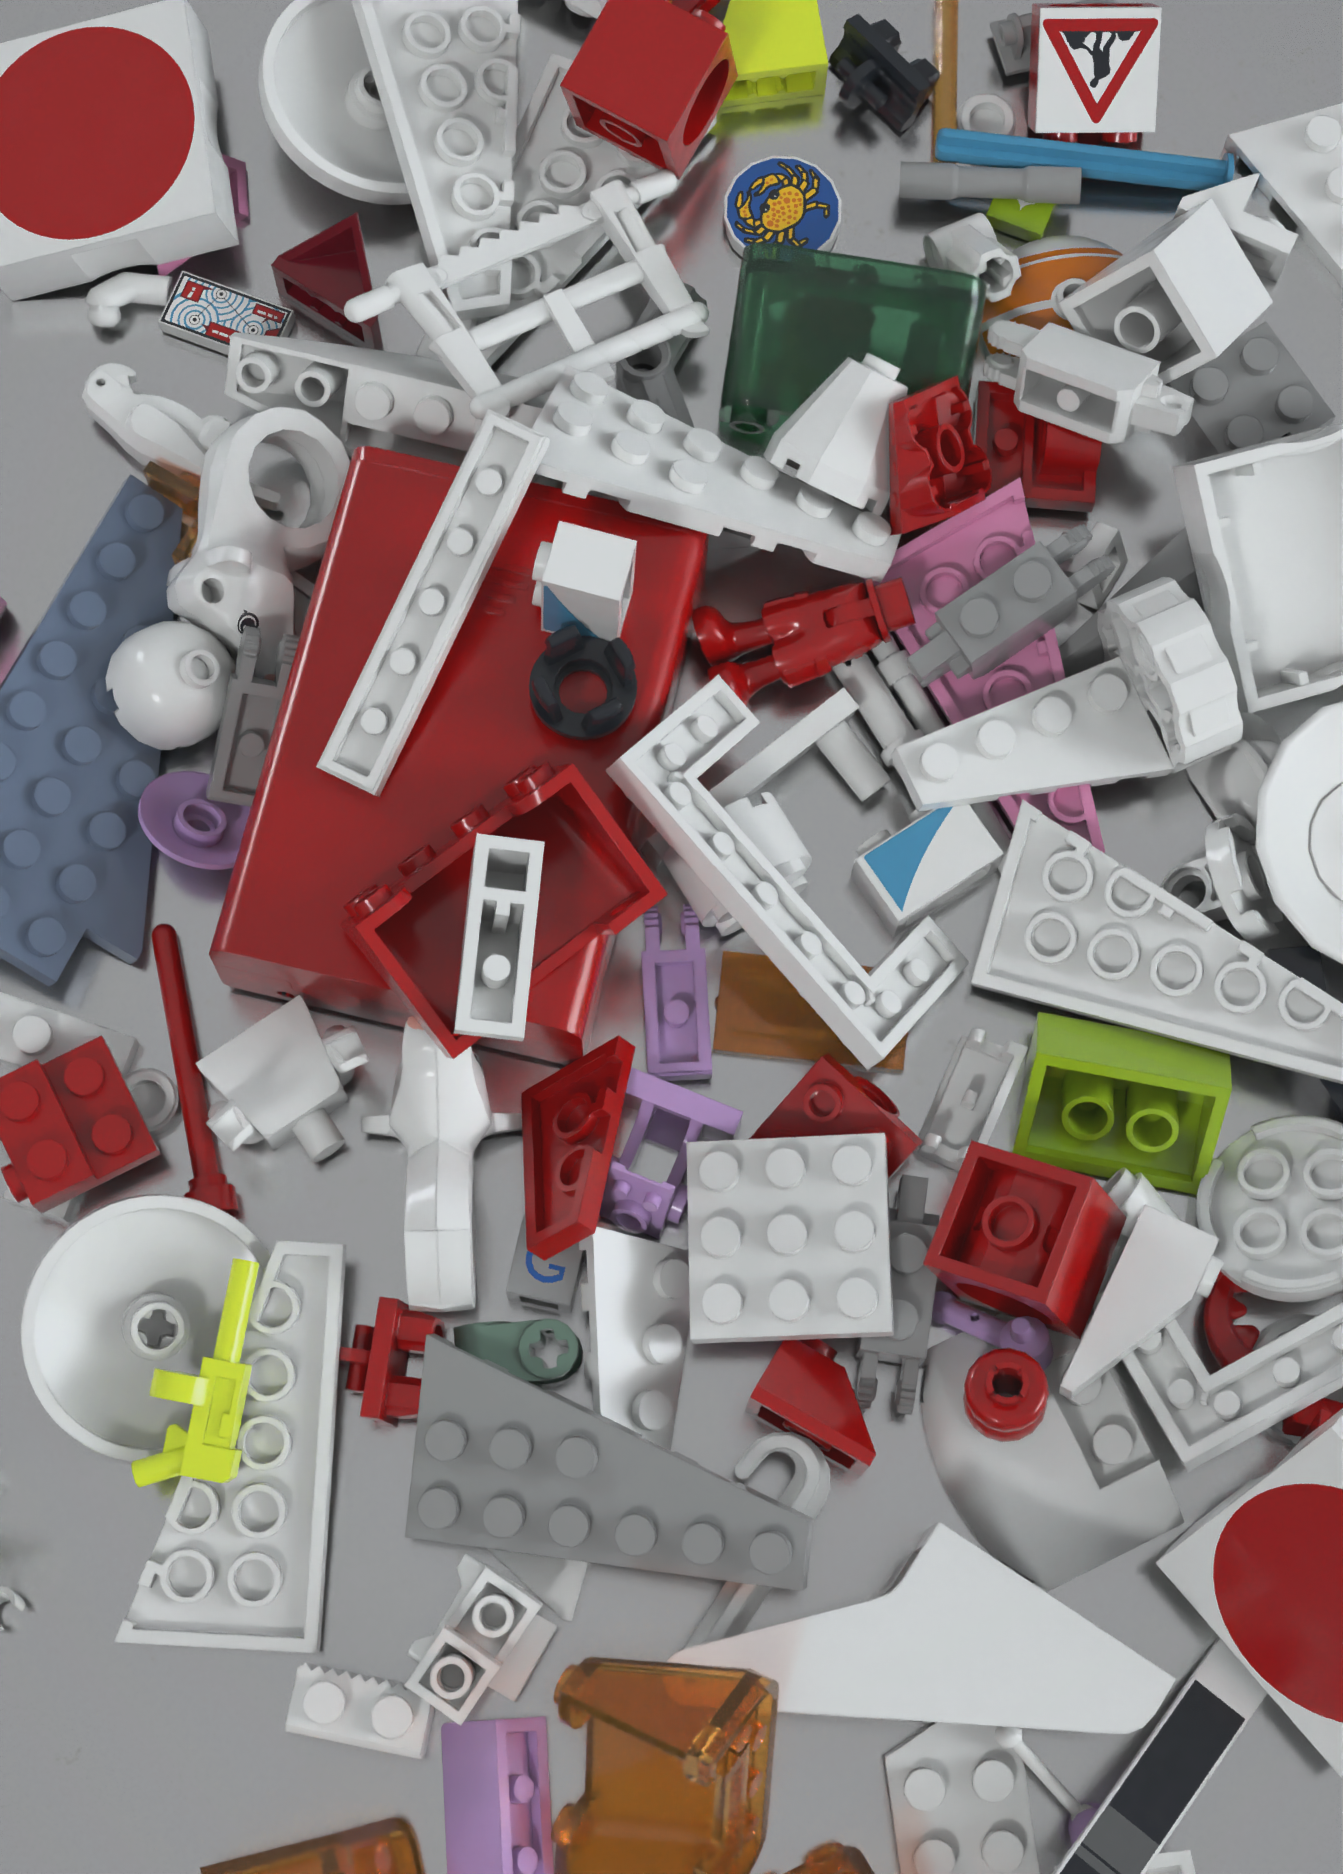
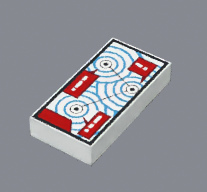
[158,270,296,355]

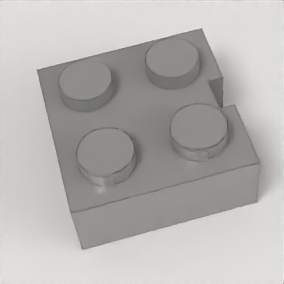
[1165,321,1336,459]

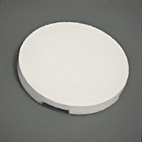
[1196,1115,1343,1302]

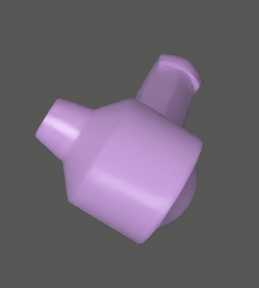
[932,1291,1054,1371]

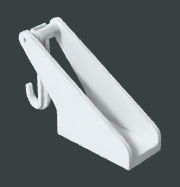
[662,1432,1176,1734]

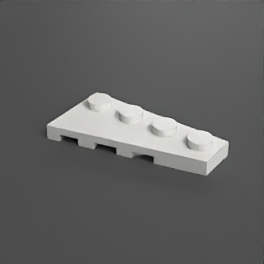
[579,1226,690,1451]

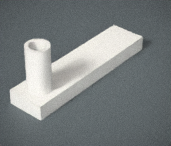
[641,687,891,869]

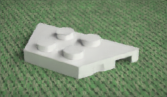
[884,1722,1040,1874]

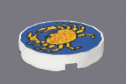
[724,156,841,272]

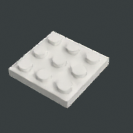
[686,1133,894,1344]

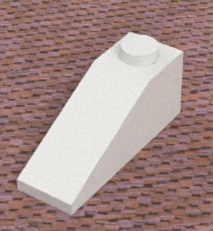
[454,833,545,1041]
[1059,1204,1224,1399]

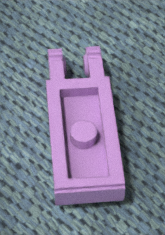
[641,904,712,1081]

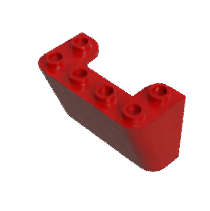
[341,761,668,1059]

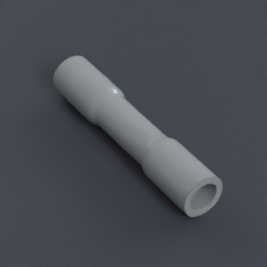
[899,161,1082,204]

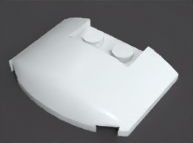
[920,1313,1185,1592]

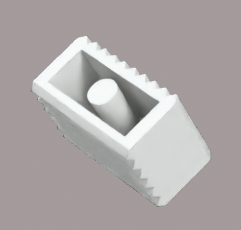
[284,1663,435,1759]

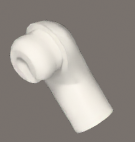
[85,272,173,327]

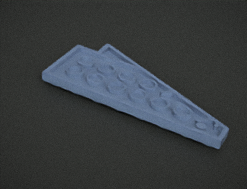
[0,474,183,987]

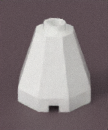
[763,352,908,516]

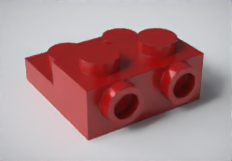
[0,1035,161,1214]

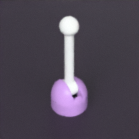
[995,1726,1102,1845]

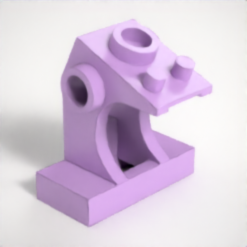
[599,1067,743,1239]

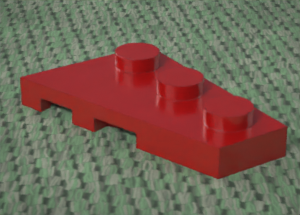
[521,1035,636,1261]

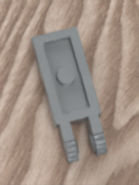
[206,626,299,807]

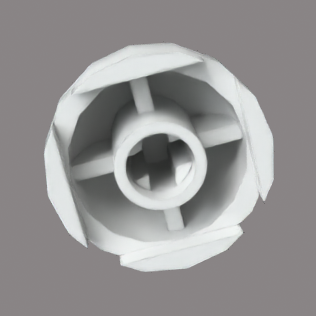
[105,621,236,750]

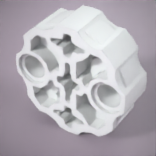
[1097,577,1243,773]

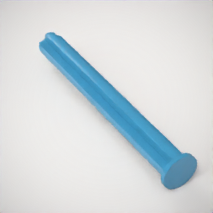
[935,128,1234,191]

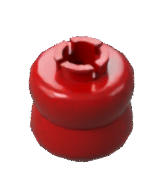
[963,1348,1049,1442]

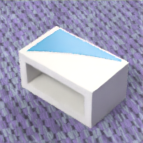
[532,521,637,642]
[851,804,1004,937]

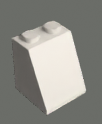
[1058,198,1273,385]

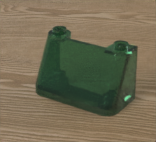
[719,243,987,434]

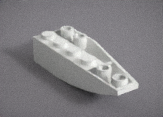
[224,332,563,489]

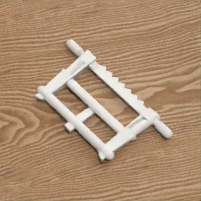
[344,169,710,420]

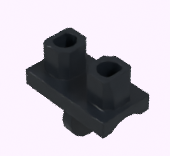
[828,14,940,132]

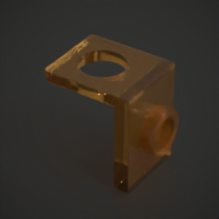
[143,461,200,565]

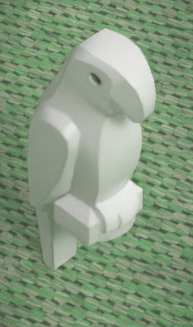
[82,363,282,511]

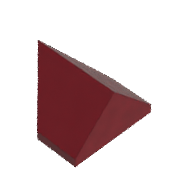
[271,212,383,350]

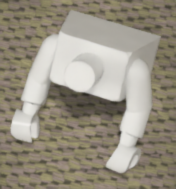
[195,995,370,1162]

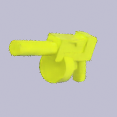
[131,1258,259,1488]

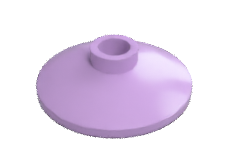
[138,771,251,870]

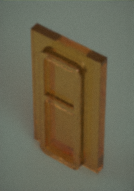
[712,951,908,1073]

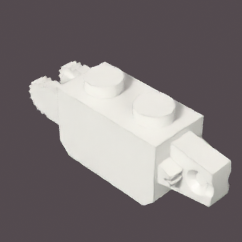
[982,319,1194,444]

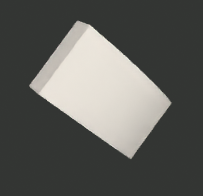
[404,1564,544,1726]

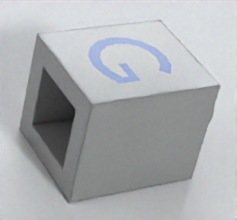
[506,1214,586,1314]

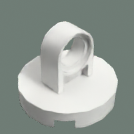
[1161,813,1284,942]

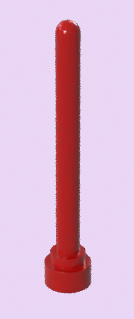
[151,923,240,1217]

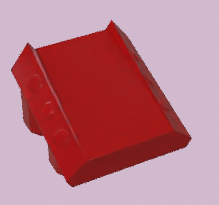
[889,375,992,535]

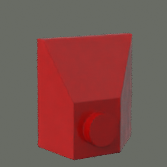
[745,1339,876,1477]

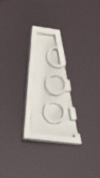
[891,656,1174,812]

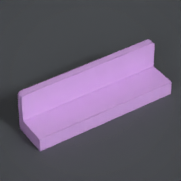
[441,1716,554,1874]

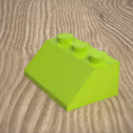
[1011,1012,1232,1194]

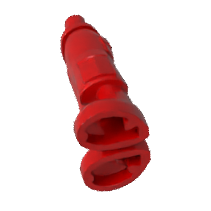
[692,577,916,707]

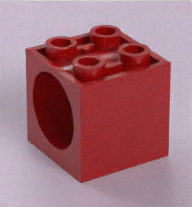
[560,0,738,180]
[923,1140,1127,1339]

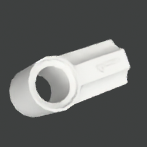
[923,212,1022,302]

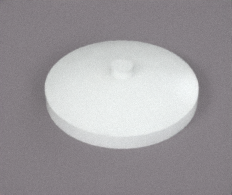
[258,0,412,205]
[20,1194,271,1462]

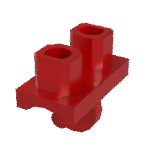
[339,1297,445,1427]

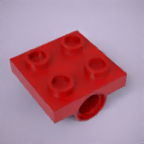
[973,381,1102,512]
[749,1053,924,1181]

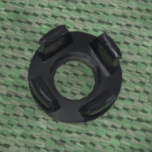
[529,625,637,740]

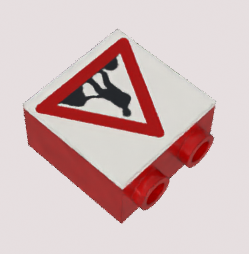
[1028,3,1162,143]

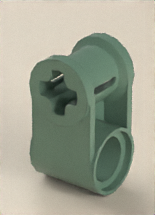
[453,1318,583,1386]

